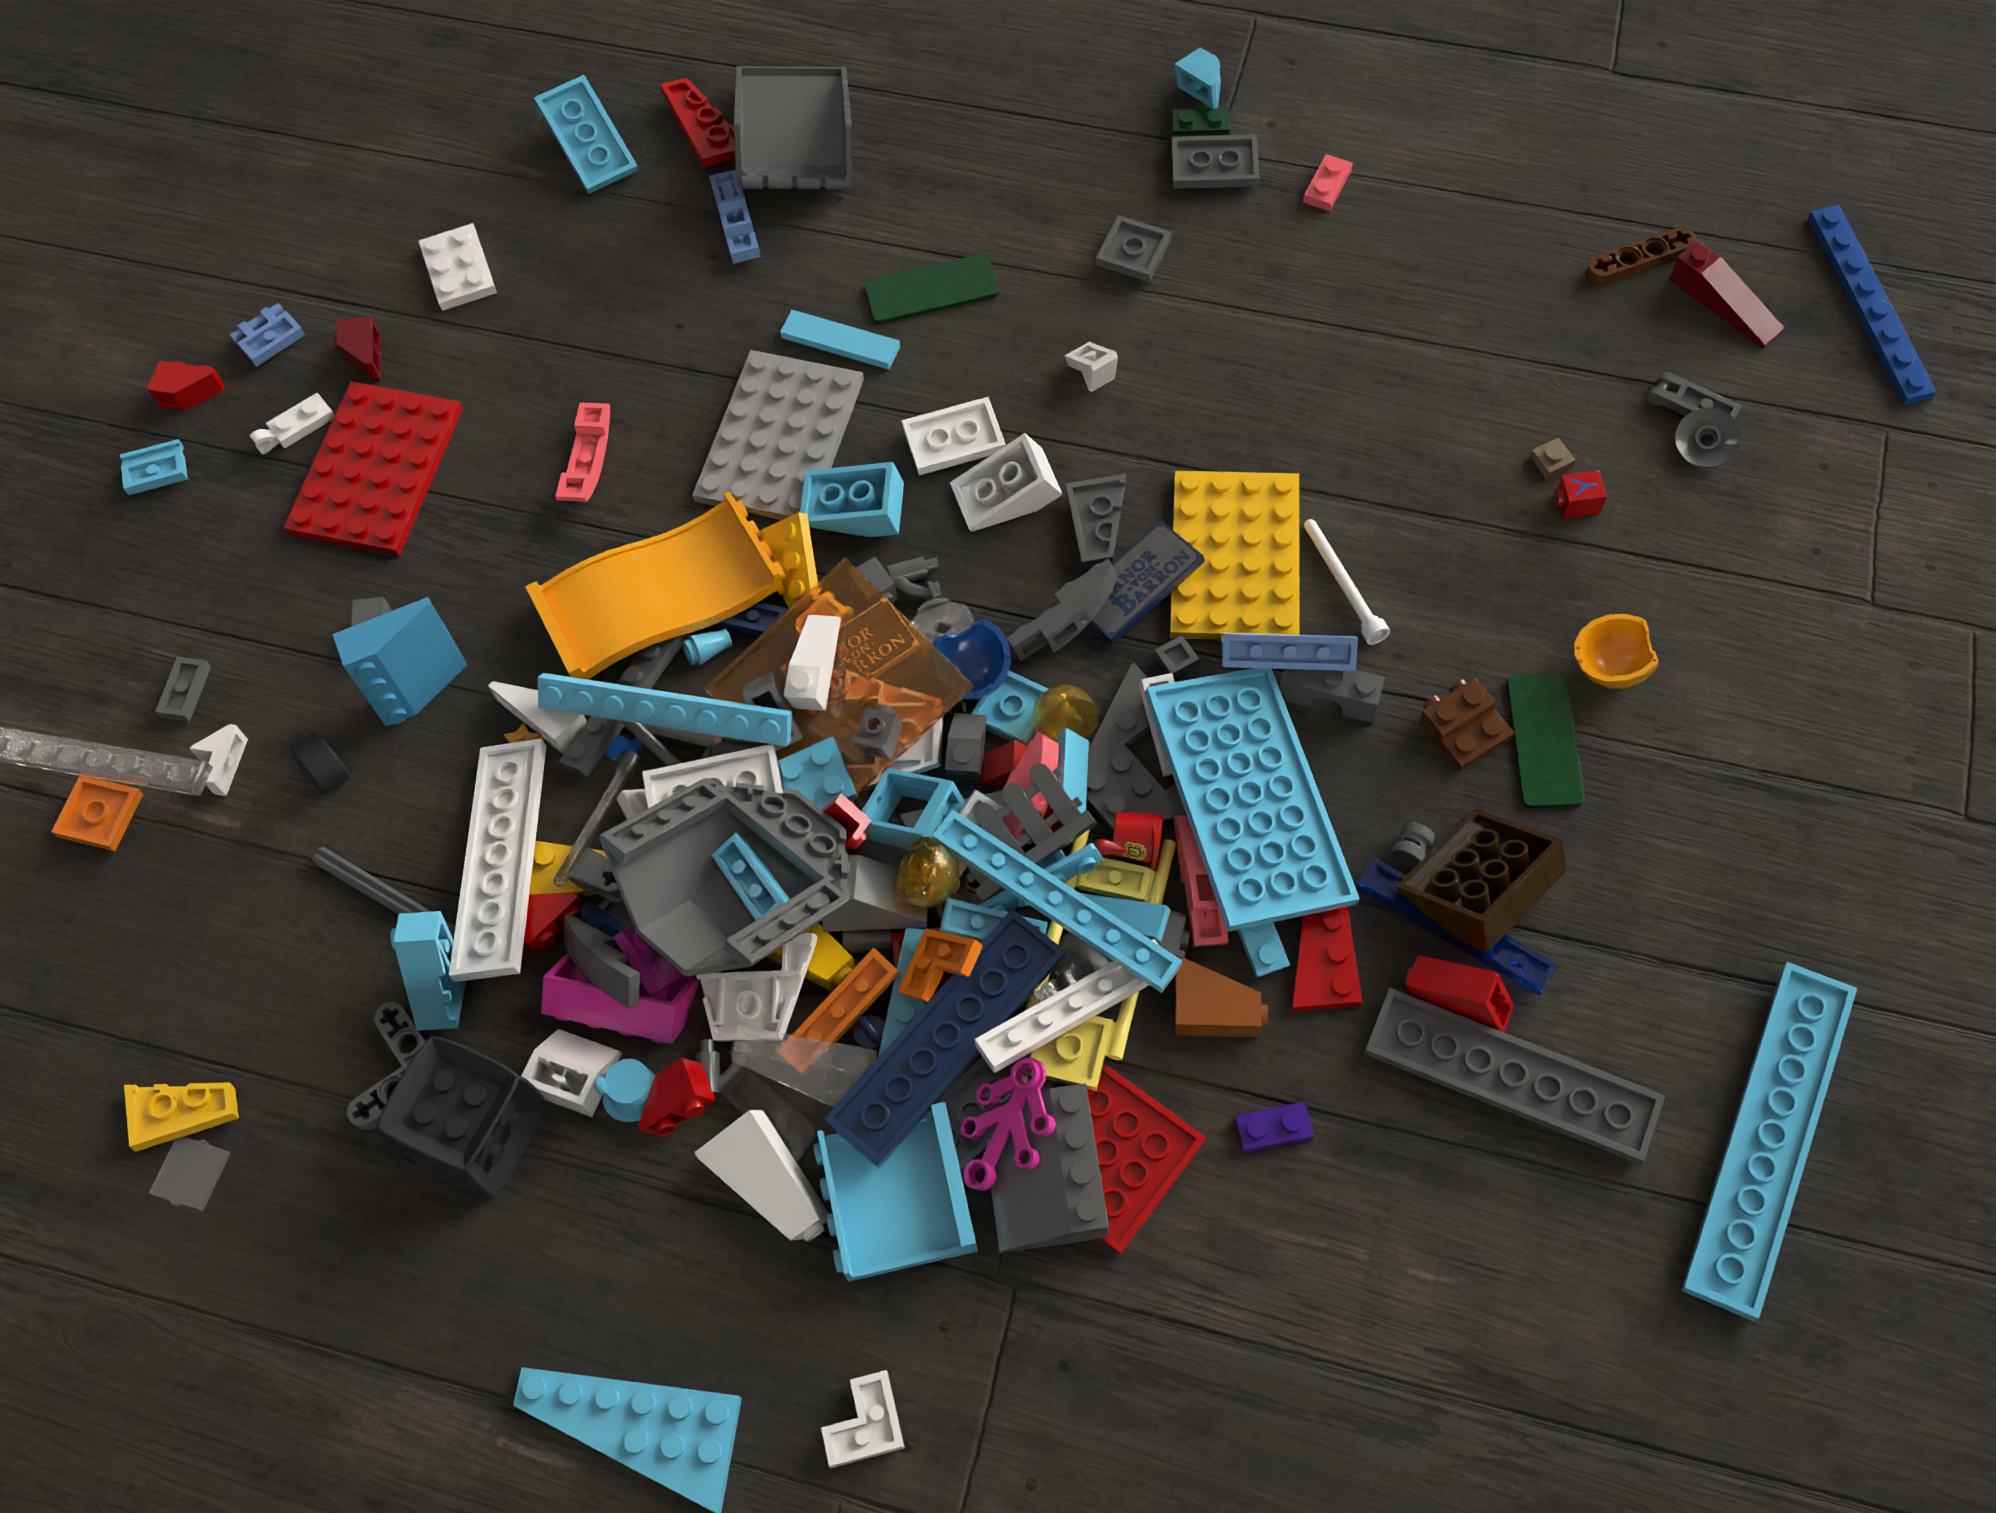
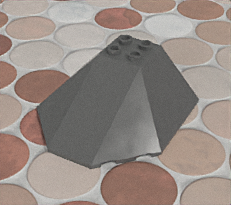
[599,778,850,976]

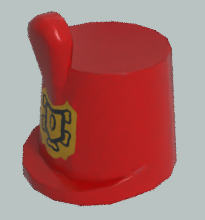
[1095,811,1163,870]

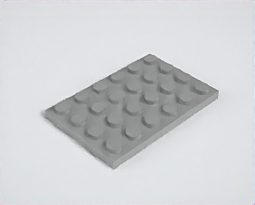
[692,350,864,520]

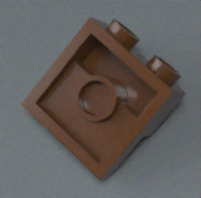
[1419,678,1515,771]

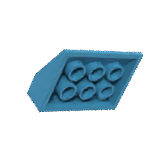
[333,597,467,727]

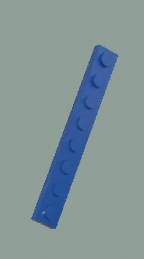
[1808,205,1937,405]

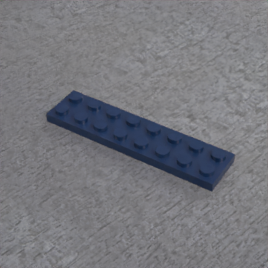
[824,909,1066,1169]

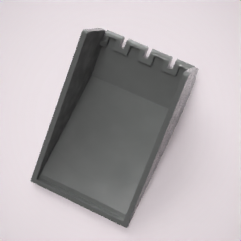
[734,66,852,189]

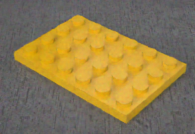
[1170,471,1300,640]

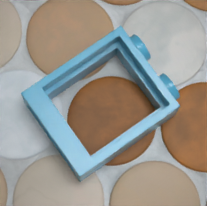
[861,768,965,855]

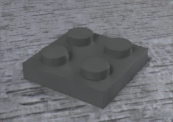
[1096,215,1172,283]

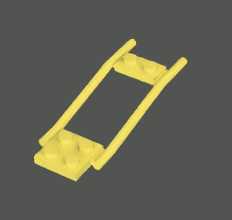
[1025,829,1176,1091]

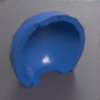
[928,619,1011,700]

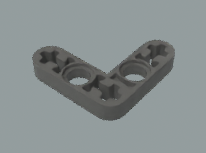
[347,1002,426,1130]

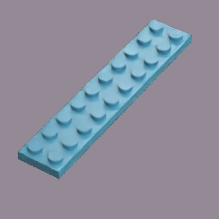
[1681,962,1857,1322]

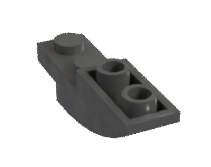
[1007,559,1118,661]

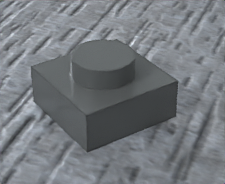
[1154,635,1199,678]

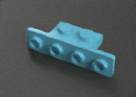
[979,844,1104,913]

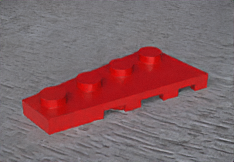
[661,78,735,167]
[1291,907,1362,1012]

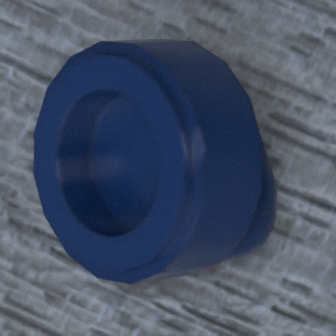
[853,1015,885,1052]

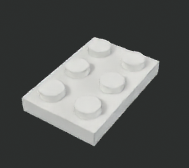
[419,223,497,311]
[902,397,1006,475]

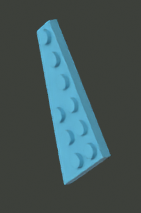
[513,1367,742,1513]

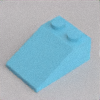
[800,462,904,537]

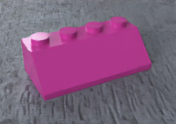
[541,952,699,1044]

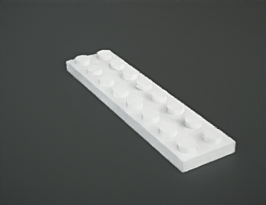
[449,738,546,982]

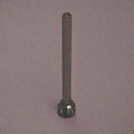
[554,751,645,887]

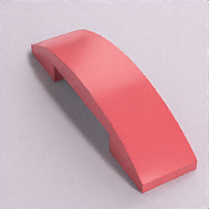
[555,402,610,502]

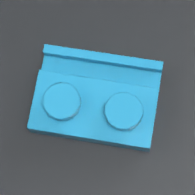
[120,439,188,495]

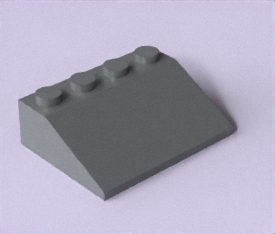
[980,1083,1109,1253]

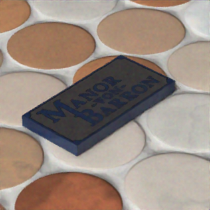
[1089,520,1205,645]

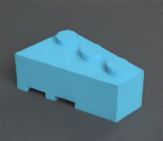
[391,911,466,1031]

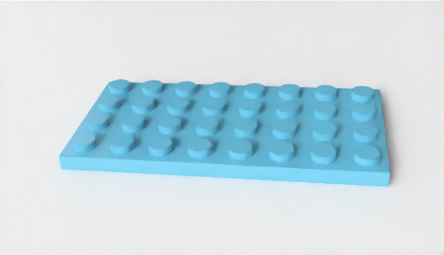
[1145,668,1360,932]

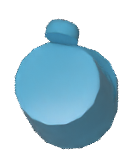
[594,1059,655,1122]

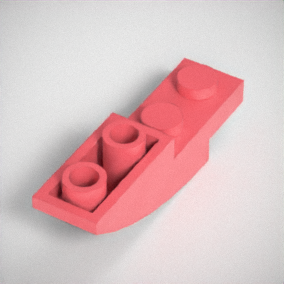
[1002,732,1059,845]
[1173,815,1229,948]

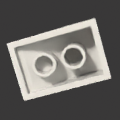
[950,433,1063,532]

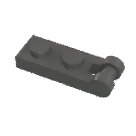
[1647,372,1742,419]

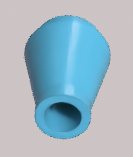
[682,629,732,665]

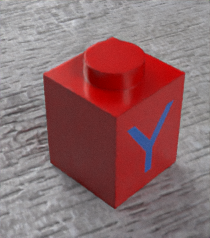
[1554,470,1607,519]

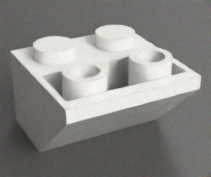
[521,1029,622,1117]

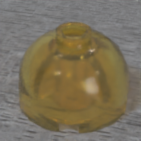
[1032,684,1099,743]
[895,837,960,908]

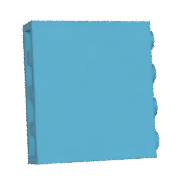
[813,1102,978,1282]

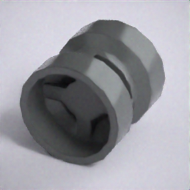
[1390,822,1436,868]

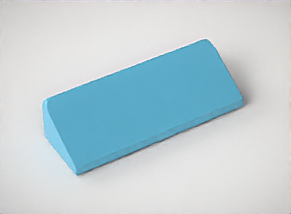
[711,832,790,921]

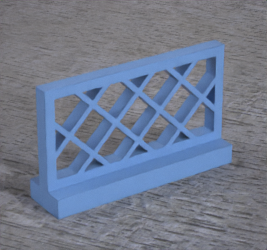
[1221,632,1358,671]

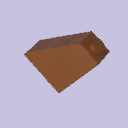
[1175,957,1268,1037]

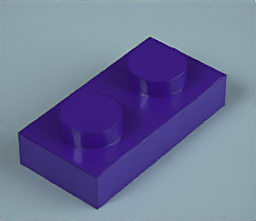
[1235,1102,1314,1153]

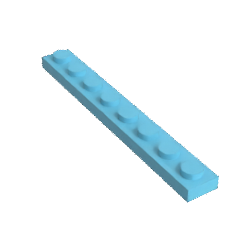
[538,673,792,747]
[932,809,1182,993]

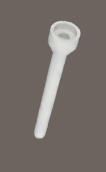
[1304,519,1390,645]

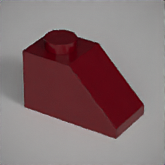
[333,316,381,381]

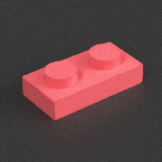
[1303,154,1353,211]

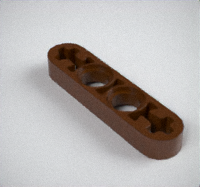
[1586,227,1696,285]

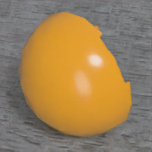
[1574,614,1658,689]

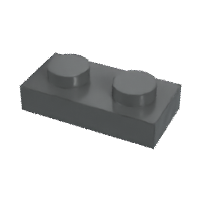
[155,656,211,722]

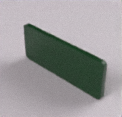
[865,254,999,324]
[1507,674,1585,808]

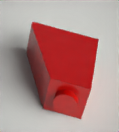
[1406,955,1515,1032]

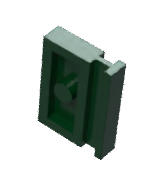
[1172,108,1230,137]

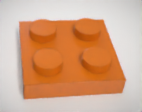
[51,775,143,851]

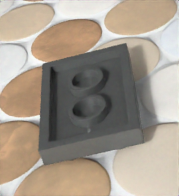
[1171,134,1260,189]

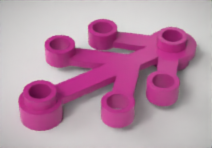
[960,1057,1056,1191]

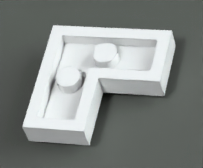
[821,1370,905,1468]

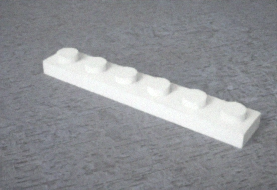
[975,939,1159,1073]

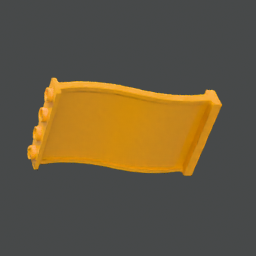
[525,491,786,680]

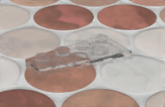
[731,1025,878,1107]

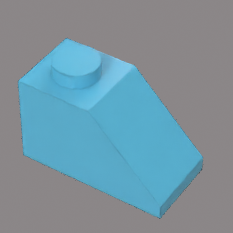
[1175,48,1221,109]

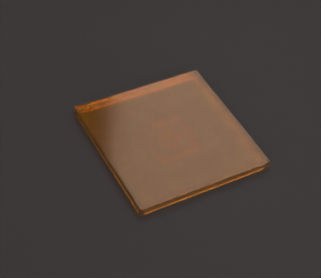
[704,558,974,801]

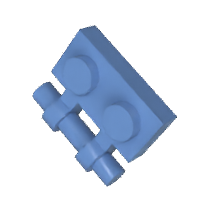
[229,303,305,367]

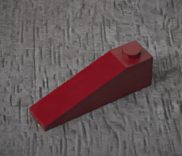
[1669,240,1784,349]

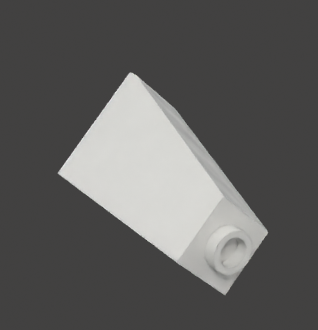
[694,1110,829,1242]

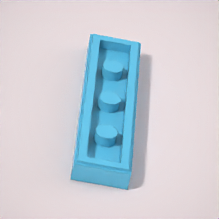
[780,310,900,370]

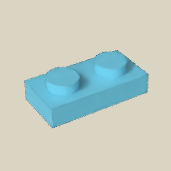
[1237,922,1290,978]

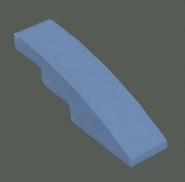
[709,169,761,264]

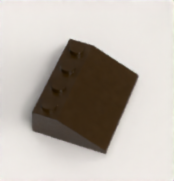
[1396,808,1566,953]

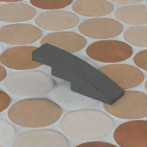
[564,914,640,1008]

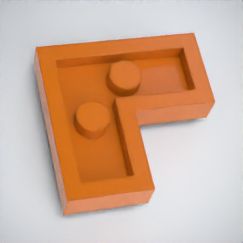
[897,929,983,1003]

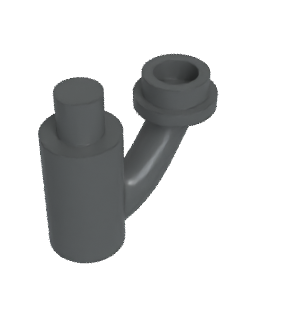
[887,556,943,604]
[695,1039,755,1098]

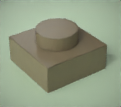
[1530,438,1576,479]

